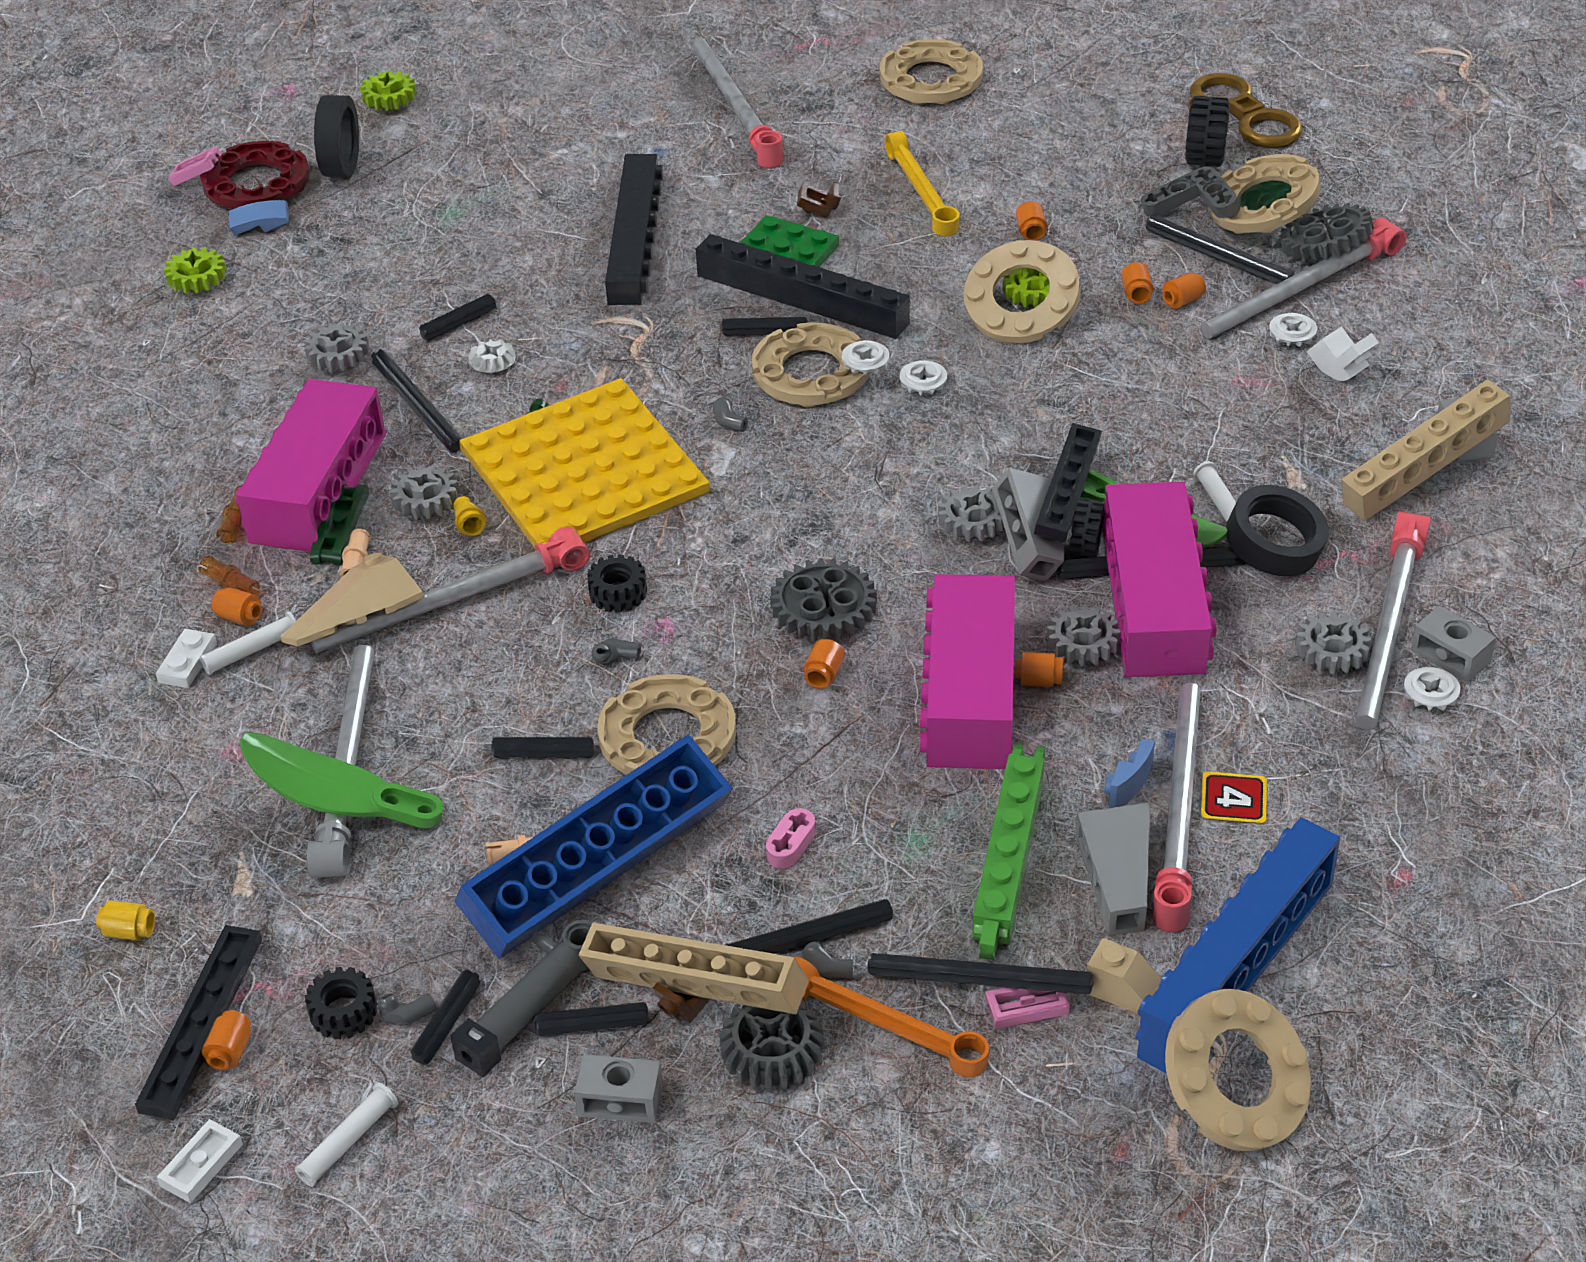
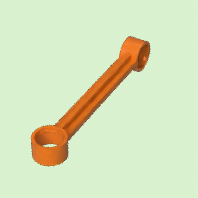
[794,957,989,1077]

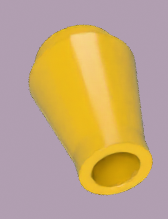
[453,496,486,536]

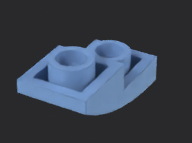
[229,200,289,236]
[1104,739,1155,808]

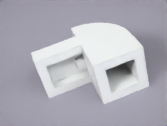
[1307,326,1379,381]

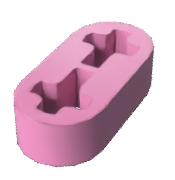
[766,808,816,869]

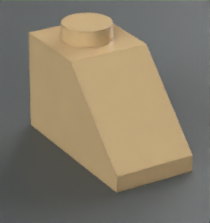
[1087,938,1162,1014]

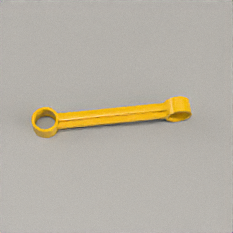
[884,130,960,236]

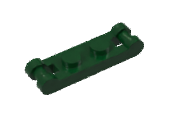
[310,484,369,566]

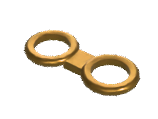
[1190,73,1302,147]

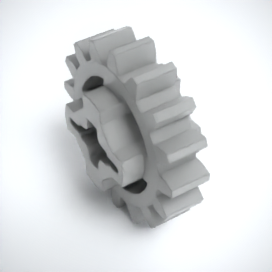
[304,322,369,372]
[390,464,459,519]
[938,485,1003,542]
[1047,604,1121,666]
[1295,611,1372,674]

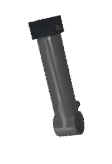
[450,920,592,1078]

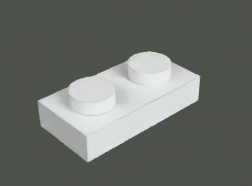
[156,629,217,688]
[157,1119,243,1203]

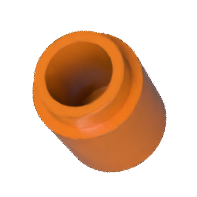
[1016,201,1047,241]
[1121,262,1154,304]
[1162,272,1206,309]
[211,587,262,626]
[803,639,845,689]
[1014,652,1063,688]
[202,1010,252,1070]

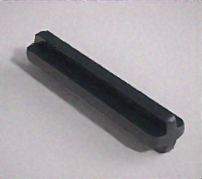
[419,294,496,341]
[722,317,808,336]
[491,737,594,758]
[410,970,480,1065]
[535,1002,649,1036]

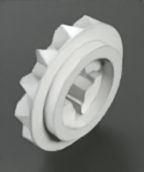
[1269,313,1317,347]
[468,339,516,373]
[842,341,889,375]
[899,361,947,396]
[1403,667,1460,711]

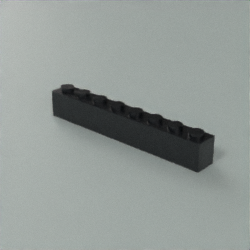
[605,154,663,305]
[695,234,910,339]

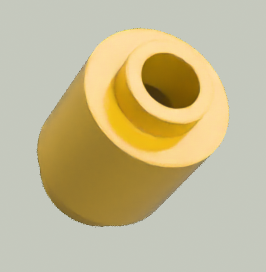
[96,900,155,941]

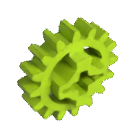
[360,70,417,111]
[163,247,227,293]
[1002,268,1050,308]

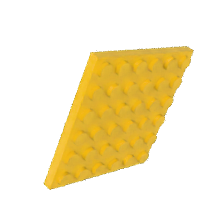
[459,378,710,547]

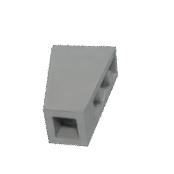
[992,468,1064,582]
[1076,803,1150,936]

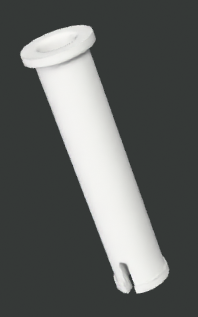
[1193,461,1254,528]
[200,611,296,675]
[295,1082,398,1187]

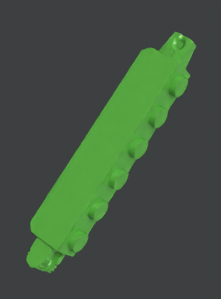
[973,743,1045,960]

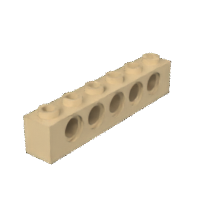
[1341,379,1511,521]
[579,923,809,1014]

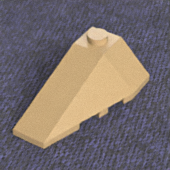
[280,552,424,646]

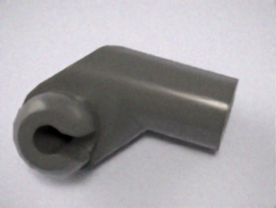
[713,397,748,432]
[592,638,641,665]
[802,942,853,978]

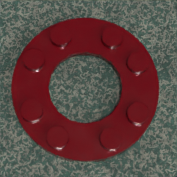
[200,141,309,210]

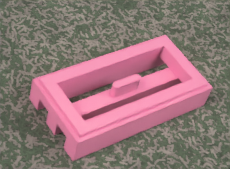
[168,147,222,186]
[985,987,1070,1029]

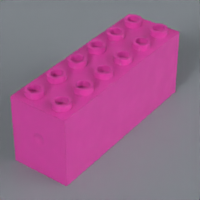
[235,379,386,552]
[1102,481,1217,677]
[920,574,1015,769]

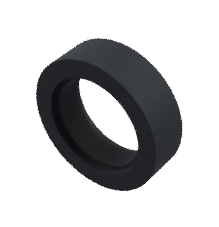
[314,95,359,177]
[1226,485,1329,577]

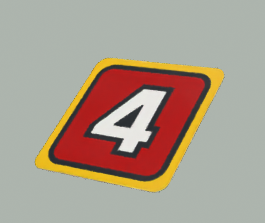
[1201,771,1267,823]

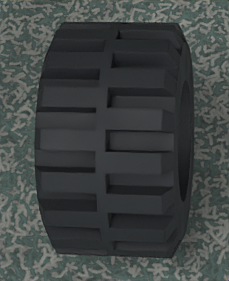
[1185,95,1230,167]

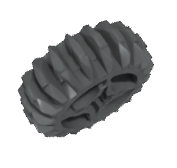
[719,1001,825,1092]

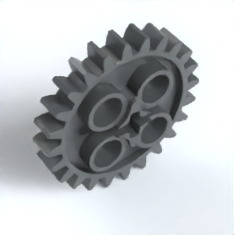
[1279,203,1374,261]
[770,558,877,642]

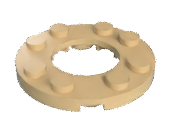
[880,39,983,105]
[1209,154,1321,234]
[964,240,1081,344]
[752,323,870,407]
[597,674,736,775]
[1165,989,1311,1151]

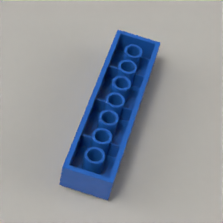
[454,734,733,959]
[1135,817,1341,1074]

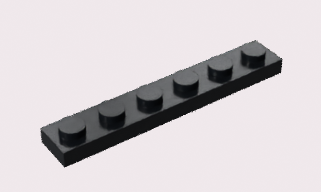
[1034,423,1102,543]
[135,925,262,1120]

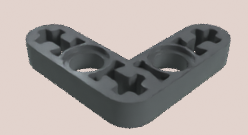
[1140,166,1240,218]

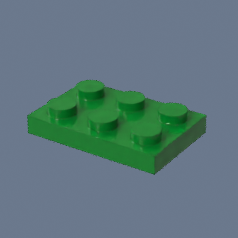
[740,215,839,267]

